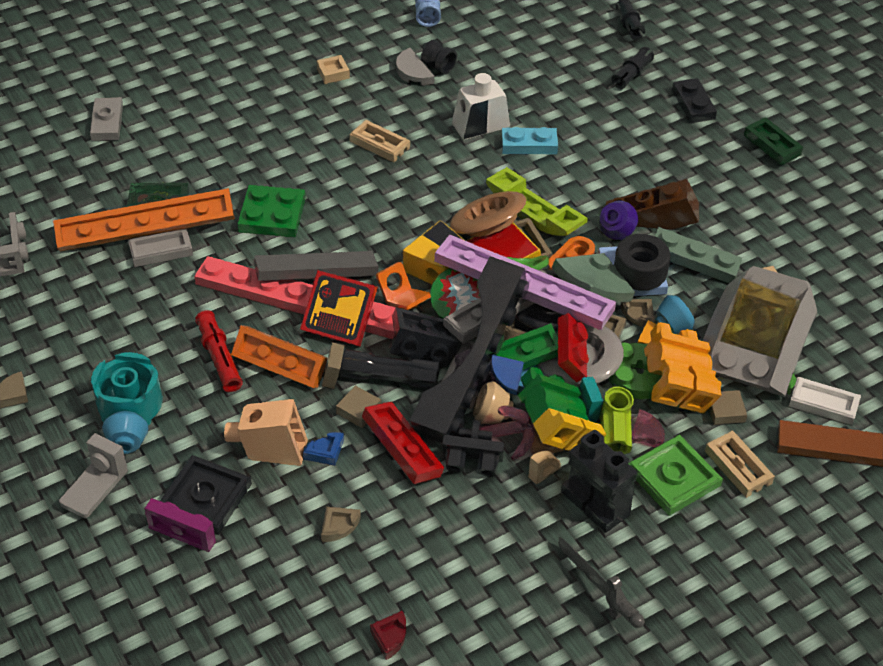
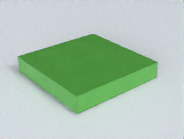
[628,434,723,516]

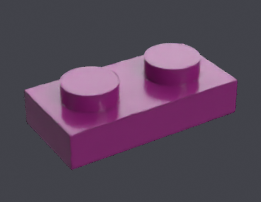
[144,498,216,552]

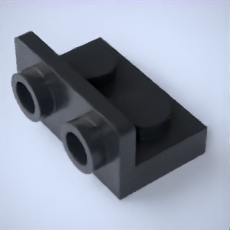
[389,307,459,367]

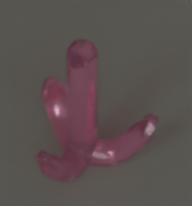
[480,405,535,461]

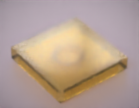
[722,278,801,359]

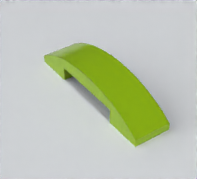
[486,167,588,236]

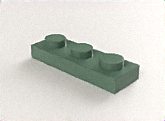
[655,227,742,283]

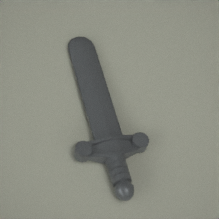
[558,537,645,628]

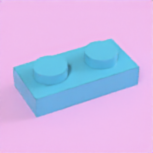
[502,127,558,154]

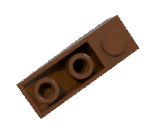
[606,179,699,230]

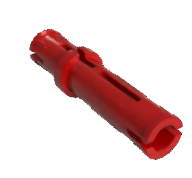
[195,310,243,392]

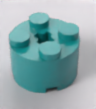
[91,352,163,426]

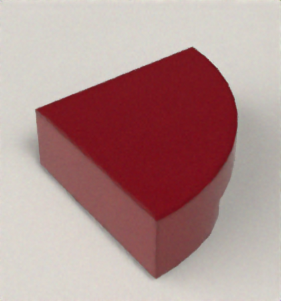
[370,610,406,660]

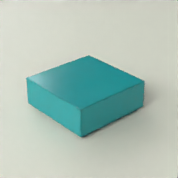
[578,376,604,422]

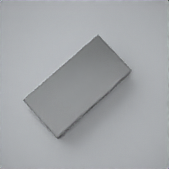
[128,228,193,267]

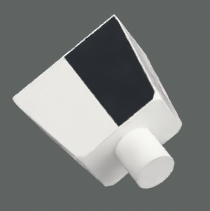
[452,73,510,140]

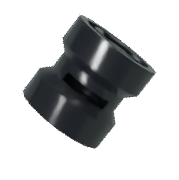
[421,39,457,74]

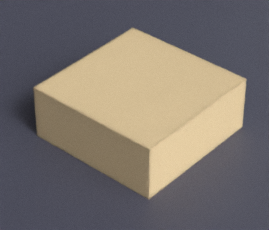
[316,55,350,84]

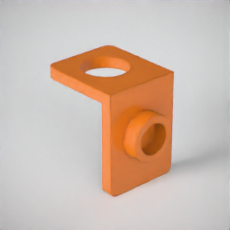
[376,262,431,310]

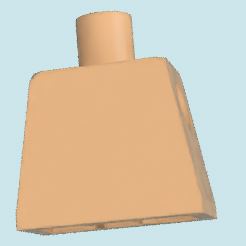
[224,399,308,466]

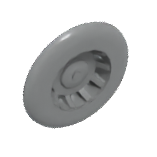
[537,323,624,387]

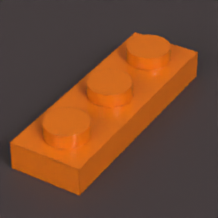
[231,325,328,388]

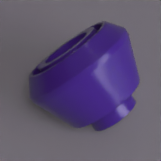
[599,201,638,240]

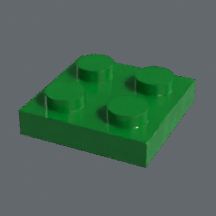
[237,185,306,237]

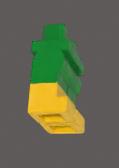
[518,367,607,451]

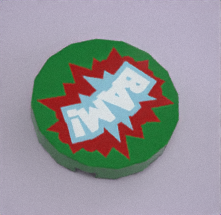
[430,268,480,319]

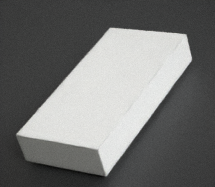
[789,377,861,425]

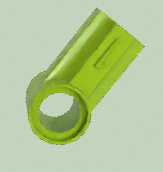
[599,386,634,454]

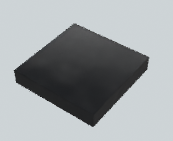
[160,455,252,535]

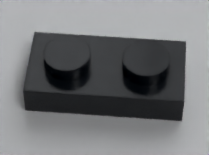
[672,78,717,123]

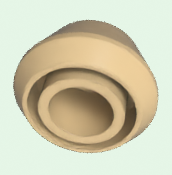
[473,381,513,424]

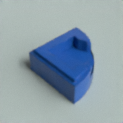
[491,355,524,395]
[303,432,344,466]

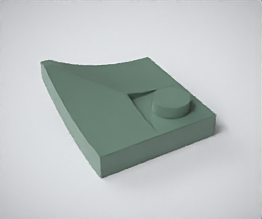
[552,253,635,302]

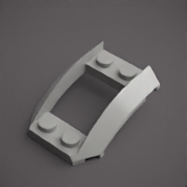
[703,266,817,397]

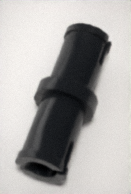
[615,0,645,40]
[611,47,654,89]

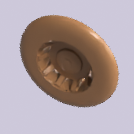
[450,191,527,237]

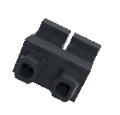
[561,430,638,533]

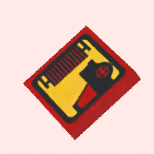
[300,270,378,347]

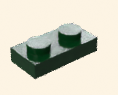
[744,117,803,165]

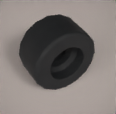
[614,234,671,291]

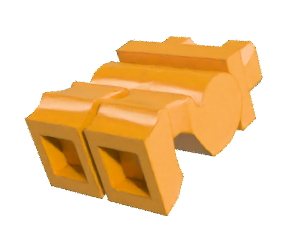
[644,322,722,413]

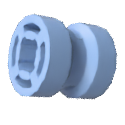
[415,0,441,27]

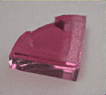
[632,410,665,447]

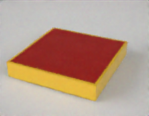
[466,222,541,258]

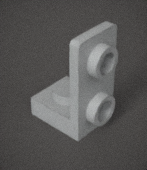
[0,212,29,277]
[59,433,128,518]

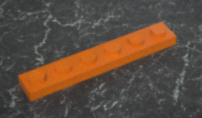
[53,188,235,252]

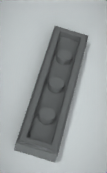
[254,251,379,281]

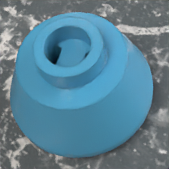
[654,295,695,334]
[102,411,149,454]

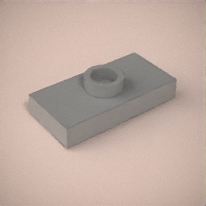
[90,97,123,141]

